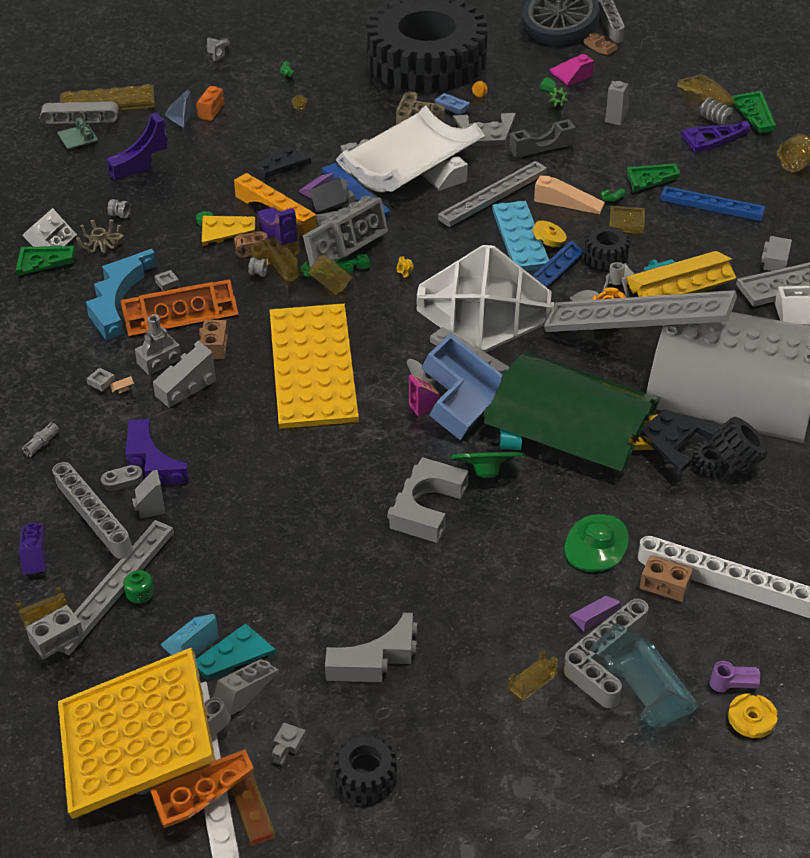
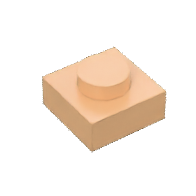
[110,376,134,394]

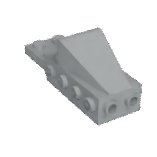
[303,196,388,270]

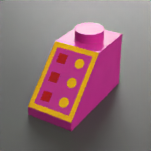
[409,375,441,417]

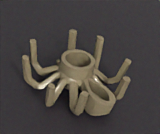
[76,220,123,253]

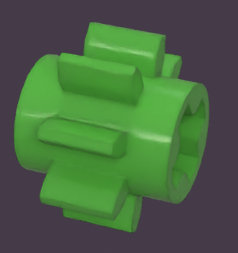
[549,87,568,107]

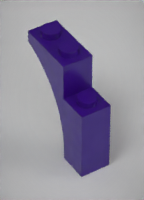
[106,112,168,180]
[258,207,298,248]
[125,419,189,485]

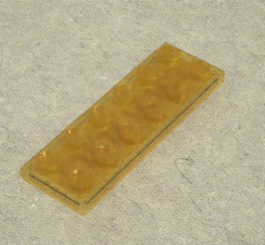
[60,85,155,114]

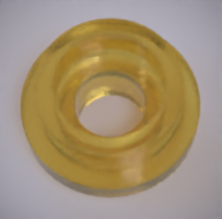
[291,95,307,109]

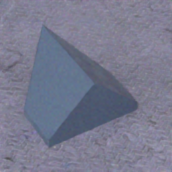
[165,90,193,128]

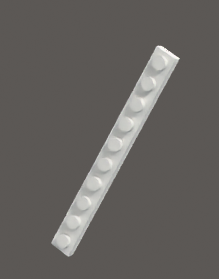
[201,682,239,858]

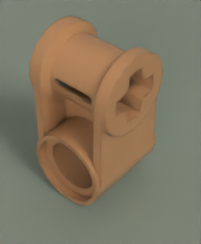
[234,232,269,258]

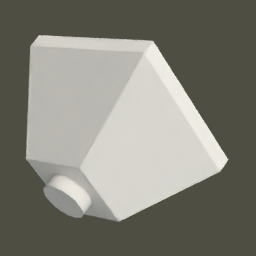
[422,156,467,191]

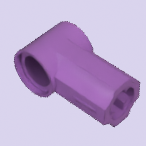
[709,661,760,692]

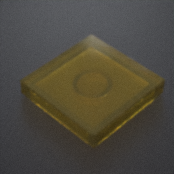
[609,206,645,234]

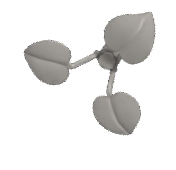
[570,262,635,301]

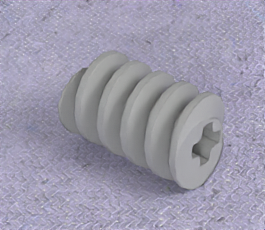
[698,97,734,125]

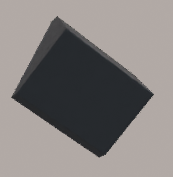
[309,178,349,214]

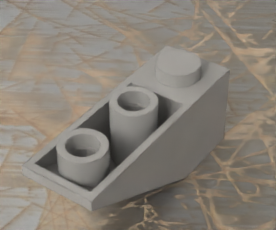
[213,659,279,716]

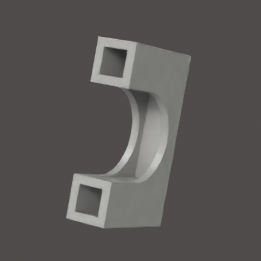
[387,457,469,543]

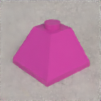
[550,54,594,85]

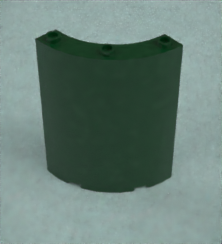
[483,353,660,472]

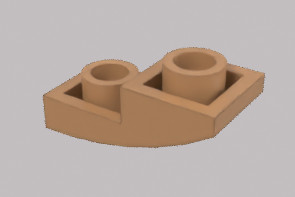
[584,34,617,55]

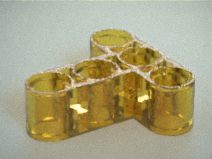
[250,235,300,281]

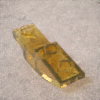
[677,75,734,105]

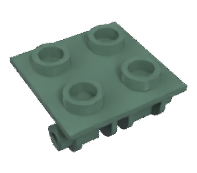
[57,118,98,149]

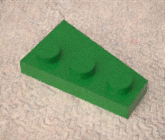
[626,164,680,192]
[16,246,75,276]

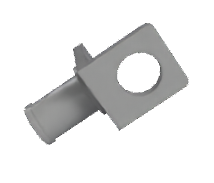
[207,38,229,61]

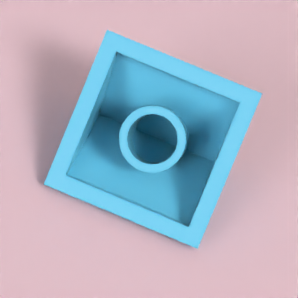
[161,614,219,657]

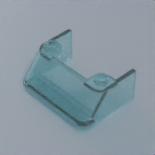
[590,623,699,727]

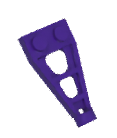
[681,121,750,153]

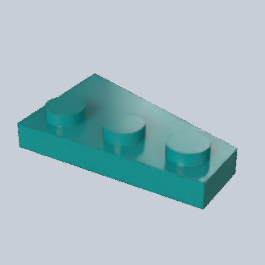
[196,623,276,681]

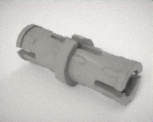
[22,422,60,457]

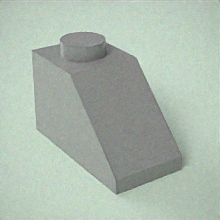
[132,470,166,519]

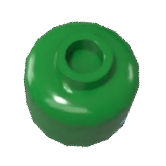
[123,570,154,603]

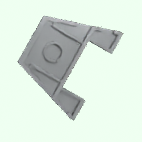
[453,113,515,147]

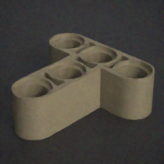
[396,92,445,125]

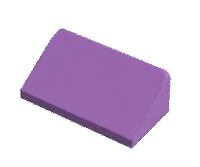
[299,173,334,199]
[570,596,621,632]

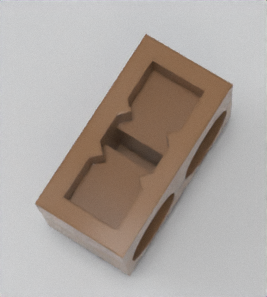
[198,320,228,359]
[640,555,693,602]

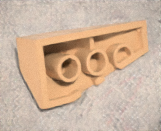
[534,175,605,214]

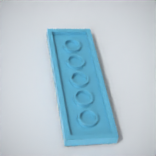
[492,201,549,271]

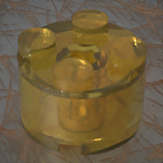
[777,134,810,172]

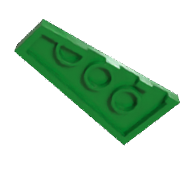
[730,91,776,133]

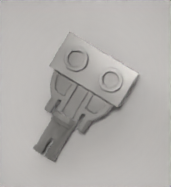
[135,314,181,375]

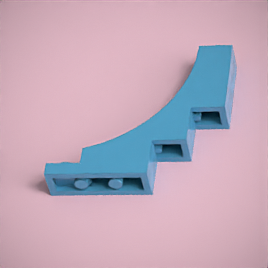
[86,249,157,340]

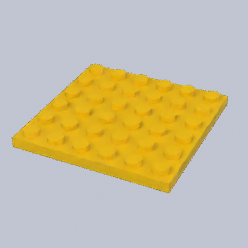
[58,648,216,819]

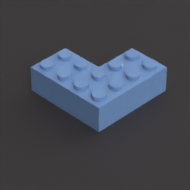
[421,334,502,440]

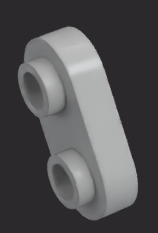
[101,465,143,491]

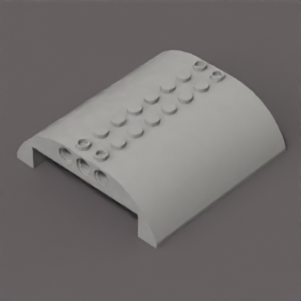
[646,312,810,443]

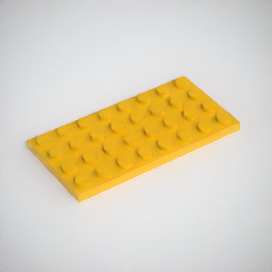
[270,304,359,429]

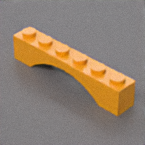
[234,173,317,237]

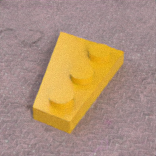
[202,216,255,247]

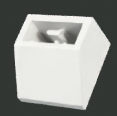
[23,208,77,247]
[775,286,810,326]

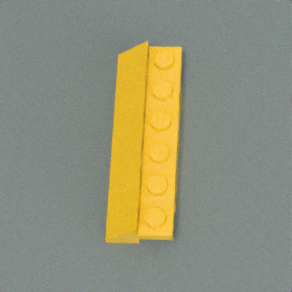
[626,251,736,297]

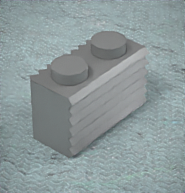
[761,236,792,271]

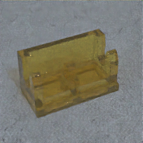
[307,255,352,295]
[16,586,68,628]
[507,650,558,701]

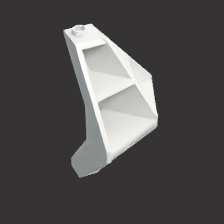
[417,245,554,352]

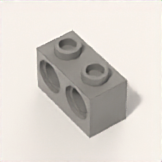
[26,605,84,659]

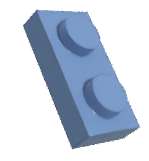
[435,93,470,115]

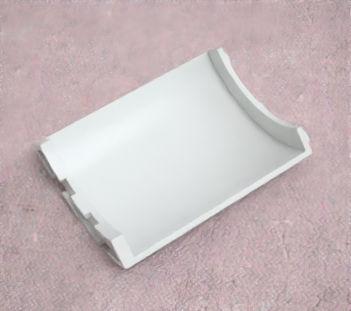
[336,106,485,192]

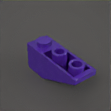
[19,523,47,575]

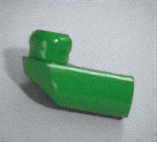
[280,61,294,77]
[601,188,626,202]

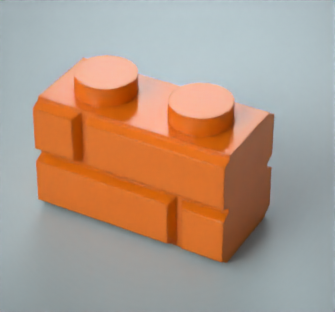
[196,86,224,121]

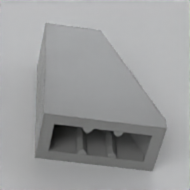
[605,81,629,125]

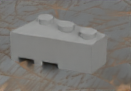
[153,341,216,408]

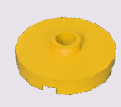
[532,221,567,247]
[728,694,778,738]

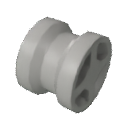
[249,257,268,277]

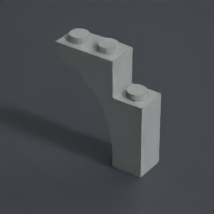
[325,613,417,682]

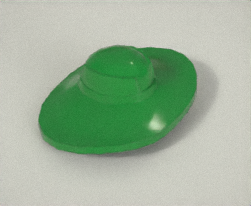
[450,452,524,479]
[564,514,629,572]

